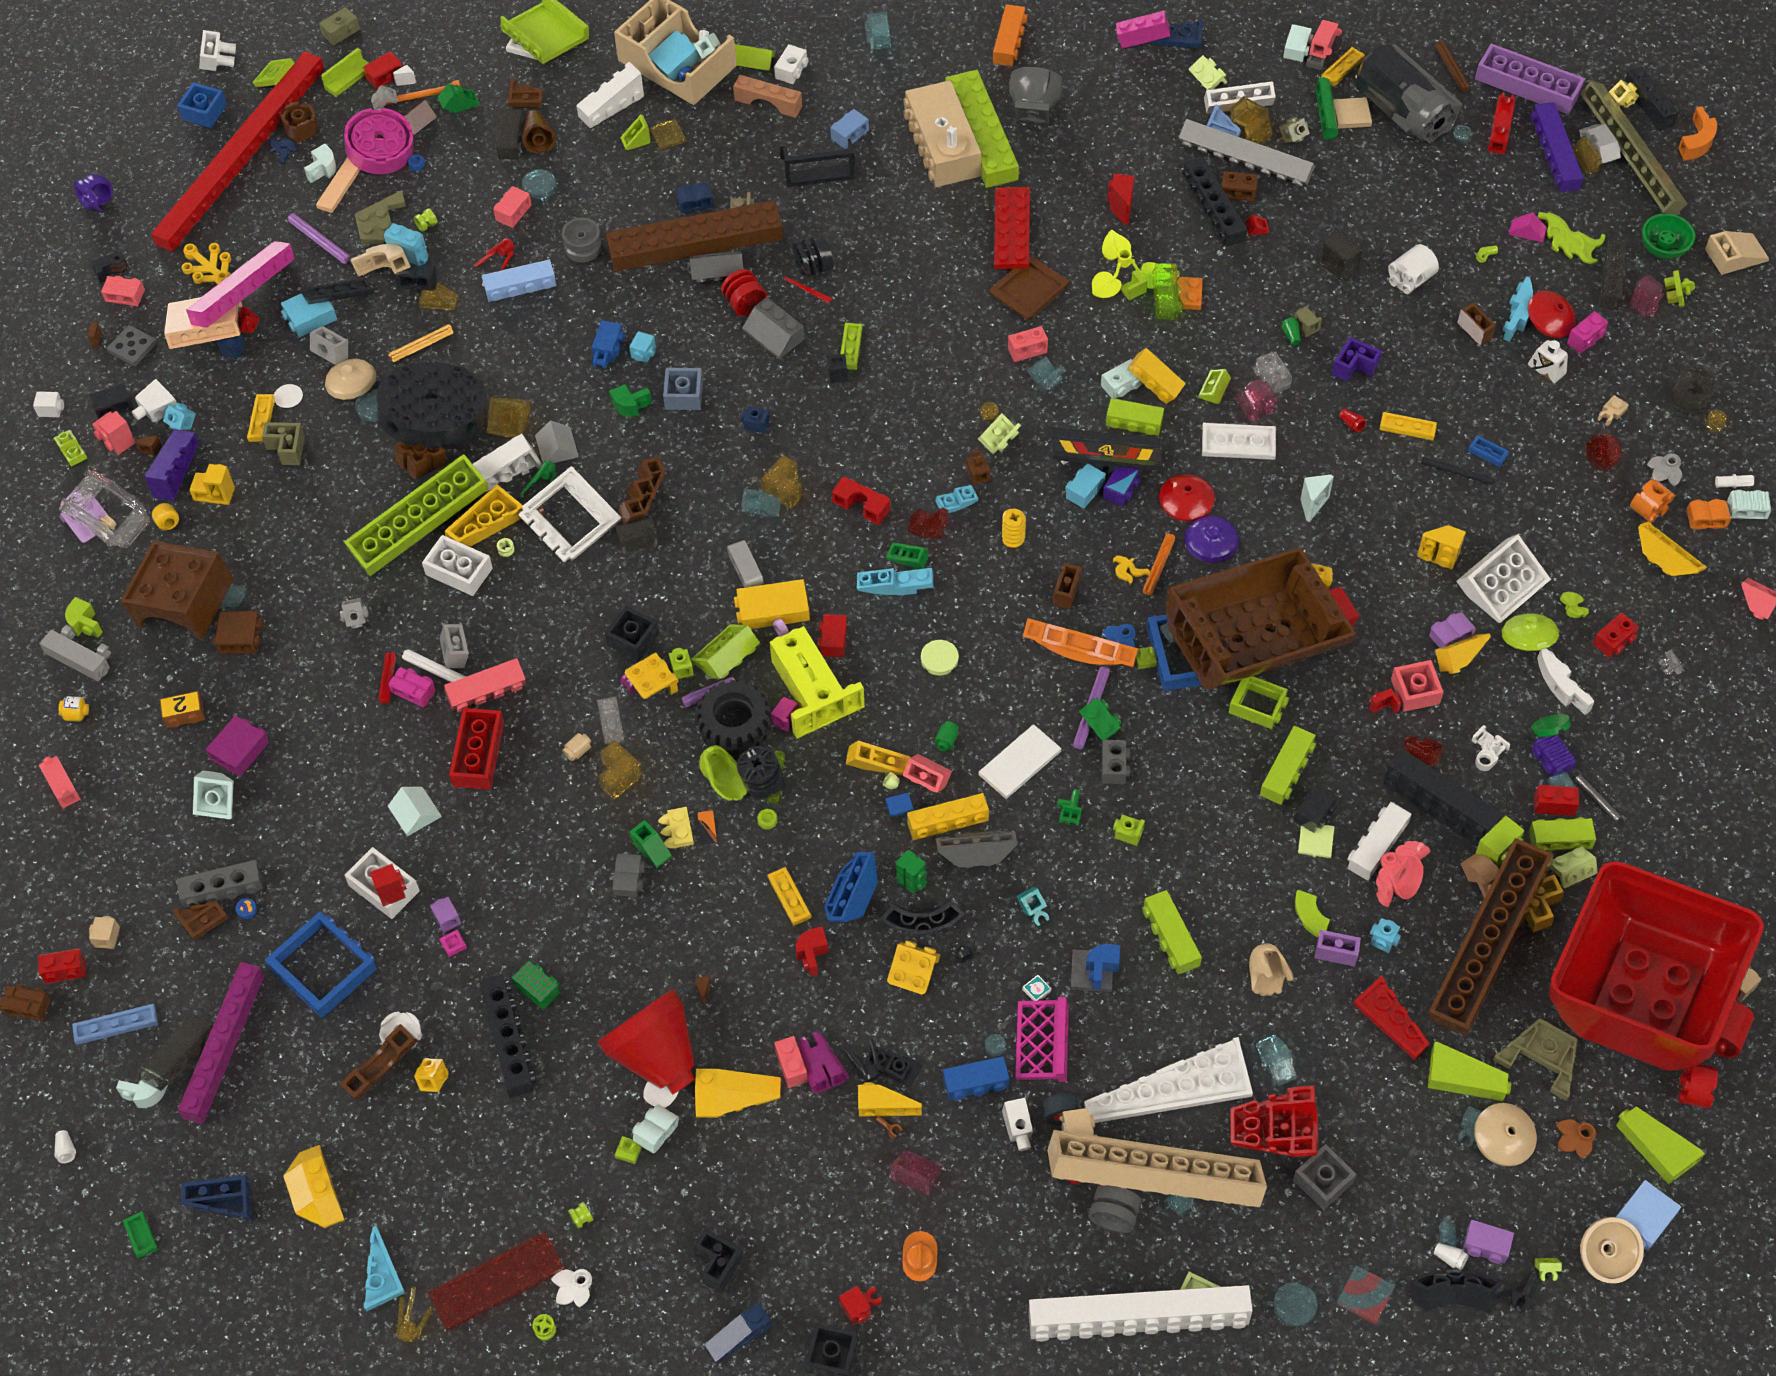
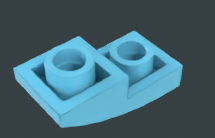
[935,485,978,515]

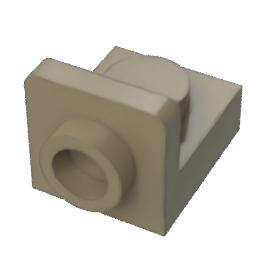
[730,192,755,209]

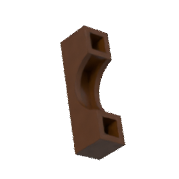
[340,1024,419,1100]

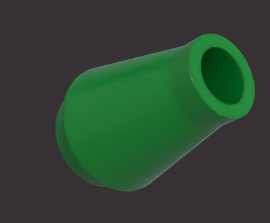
[1281,317,1301,345]

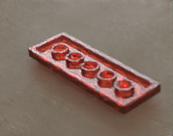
[428,1231,564,1332]

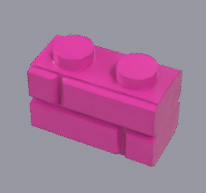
[389,667,435,707]

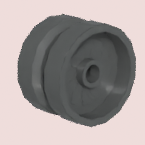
[562,217,602,263]
[1088,1185,1142,1233]

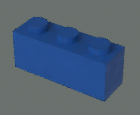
[943,1056,1010,1101]

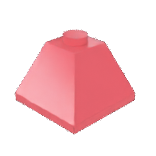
[1742,578,1776,620]

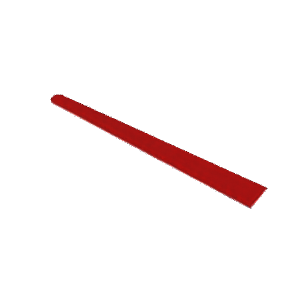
[784,277,832,303]

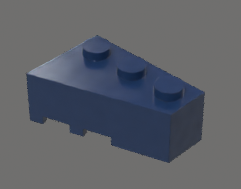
[181,1175,252,1221]

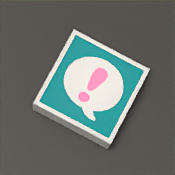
[1022,975,1051,1001]

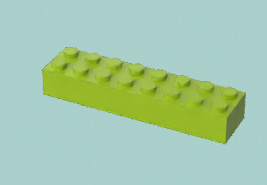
[946,70,1019,188]
[344,454,489,576]

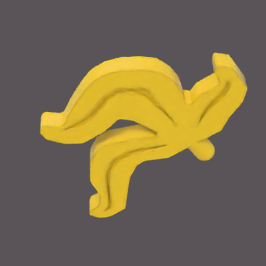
[1113,556,1150,585]

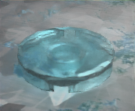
[522,169,556,199]
[355,390,379,422]
[1273,1282,1318,1327]

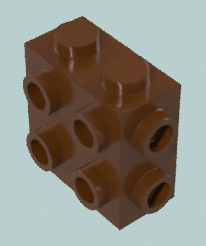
[213,610,263,654]

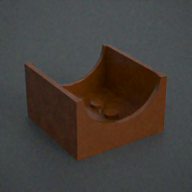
[121,541,234,639]

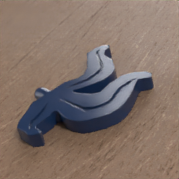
[270,137,298,164]

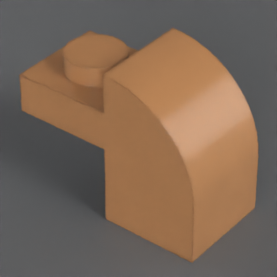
[1461,854,1499,898]

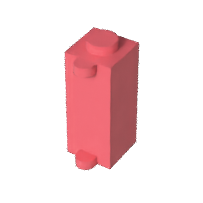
[1309,20,1342,59]
[39,756,81,808]

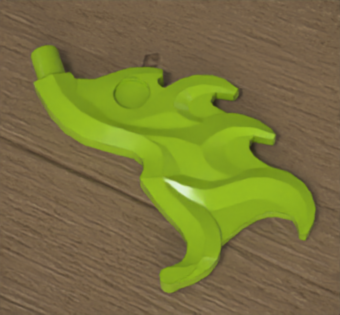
[1538,212,1605,264]

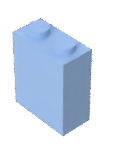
[1616,1180,1681,1251]

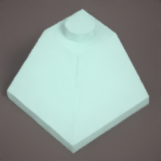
[193,771,233,819]

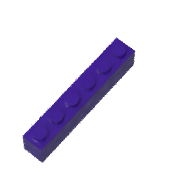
[1531,102,1583,192]

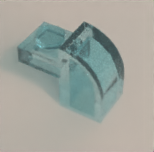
[1026,356,1066,390]
[1256,1035,1297,1086]

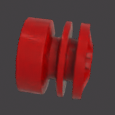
[721,269,767,317]

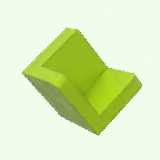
[1120,269,1148,300]

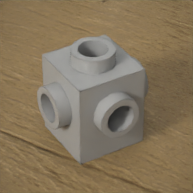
[340,598,369,628]

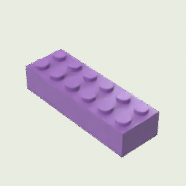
[1475,44,1585,115]

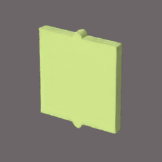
[1298,825,1334,858]

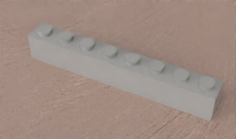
[1179,119,1315,186]

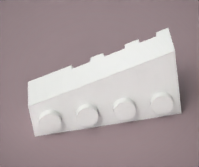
[577,62,644,128]
[473,434,542,491]

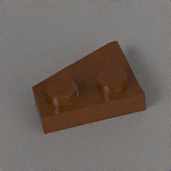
[508,79,543,107]
[172,901,228,941]

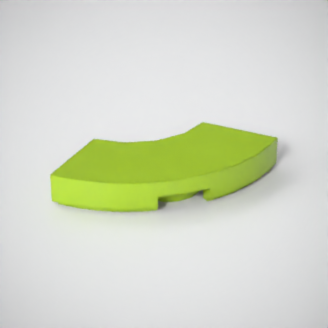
[1295,890,1330,937]

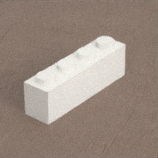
[1204,82,1276,114]
[1347,802,1411,881]

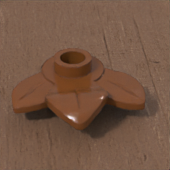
[1556,1119,1596,1158]

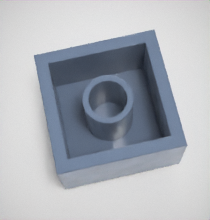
[663,368,703,410]

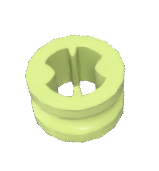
[497,538,514,557]

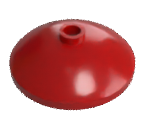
[1528,290,1576,338]
[1159,474,1215,521]

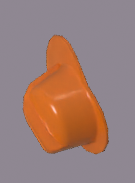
[902,1231,937,1282]

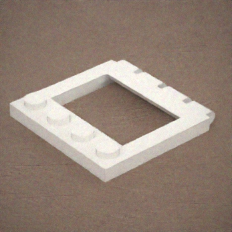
[519,466,621,562]

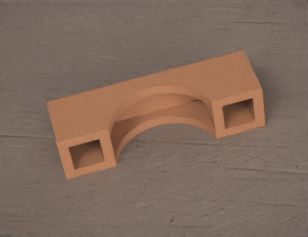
[733,75,802,118]

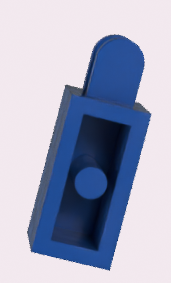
[592,320,625,368]

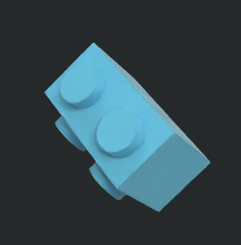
[1065,464,1106,508]

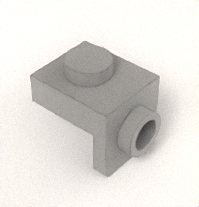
[371,85,398,110]

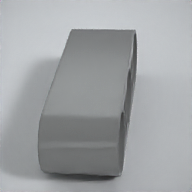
[727,540,764,588]

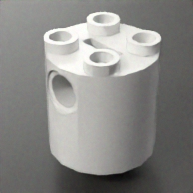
[1388,244,1439,294]

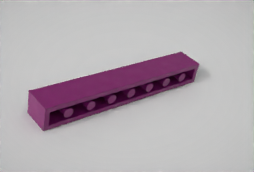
[178,962,264,1124]

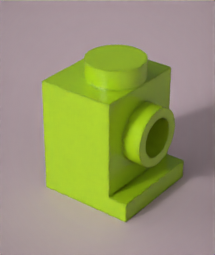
[669,648,694,679]
[1113,815,1145,846]

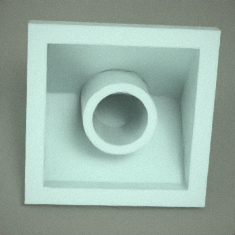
[1301,474,1334,522]
[388,787,442,836]

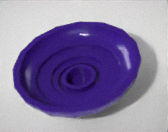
[1184,516,1239,563]

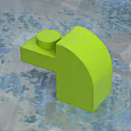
[65,597,102,637]

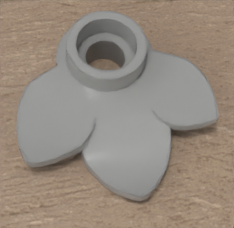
[1647,453,1682,486]

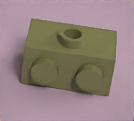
[319,7,360,46]

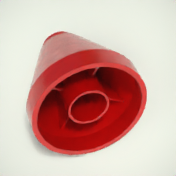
[597,989,696,1095]

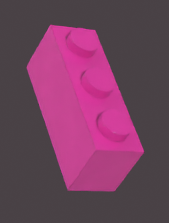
[1116,11,1170,48]

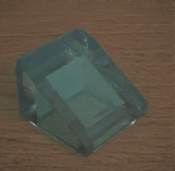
[1439,1218,1457,1246]

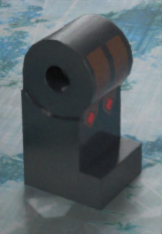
[91,252,127,283]

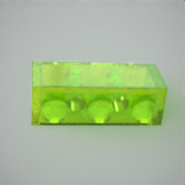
[1152,263,1182,319]

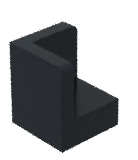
[827,354,848,383]

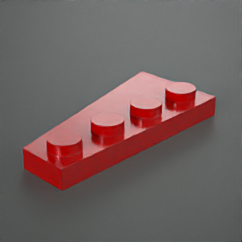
[1353,976,1430,1060]

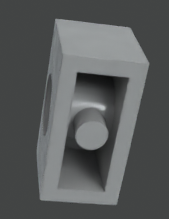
[310,326,348,365]
[440,624,469,668]

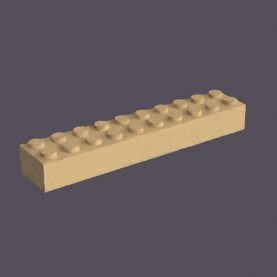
[1048,1130,1267,1207]

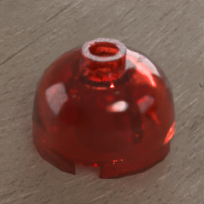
[1586,433,1622,471]
[1403,736,1443,768]

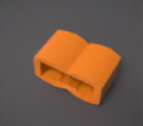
[1686,499,1731,529]

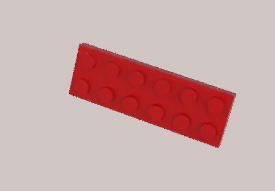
[994,187,1030,269]

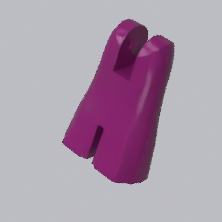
[798,1031,849,1094]

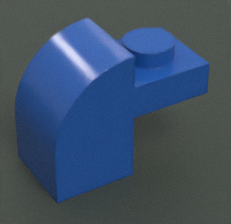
[1085,944,1120,990]

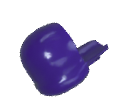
[74,174,113,213]

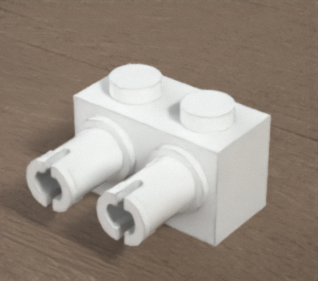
[199,30,236,71]

